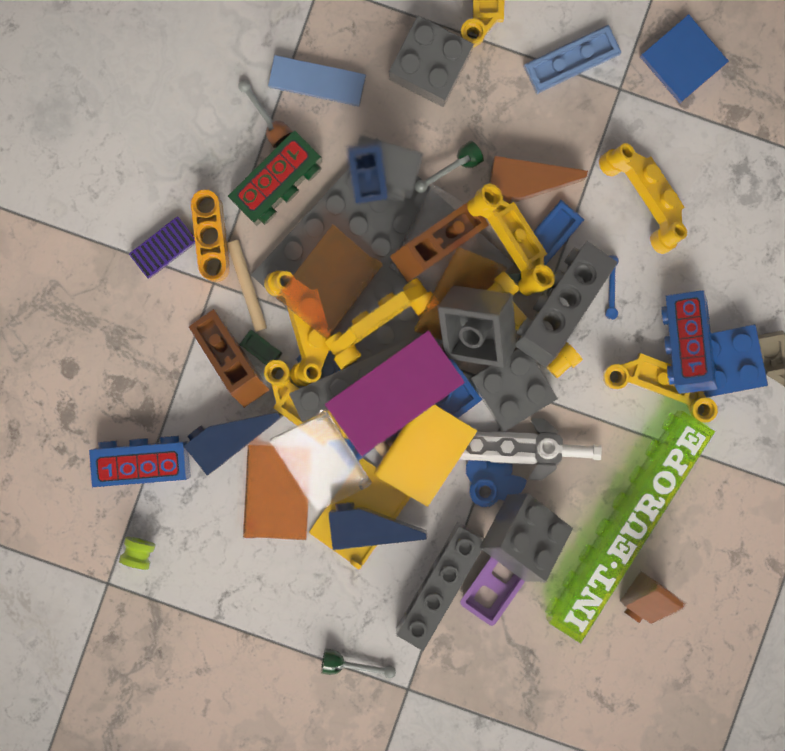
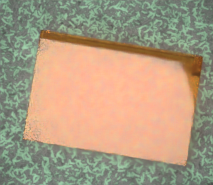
[276,225,383,338]
[414,247,507,340]
[243,445,311,540]

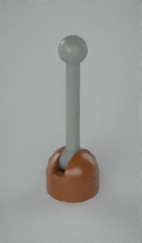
[238,80,292,148]

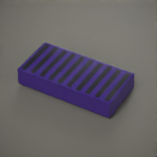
[129,216,195,279]

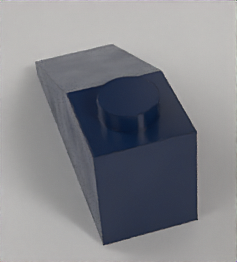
[184,412,283,476]
[328,502,427,550]

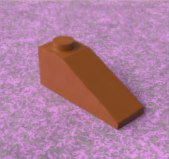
[489,156,588,204]
[390,202,489,282]
[189,309,269,408]
[620,571,686,624]

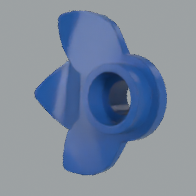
[466,460,527,507]

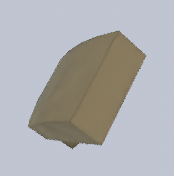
[758,330,785,387]

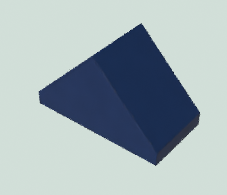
[347,141,388,204]

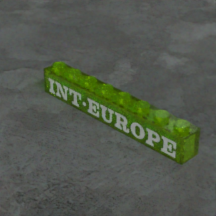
[545,410,715,644]

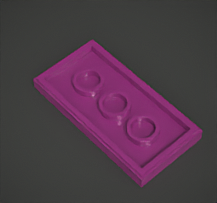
[324,331,465,456]

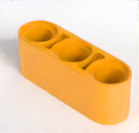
[191,189,230,282]

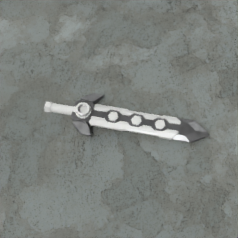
[384,418,602,480]

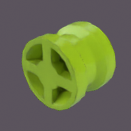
[119,537,156,570]

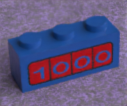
[661,290,717,394]
[89,436,191,487]

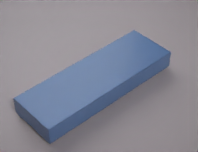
[523,24,622,94]
[268,55,366,107]

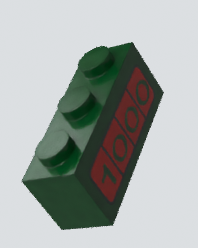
[228,130,323,226]

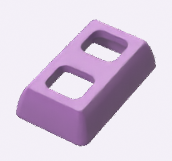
[460,557,525,626]

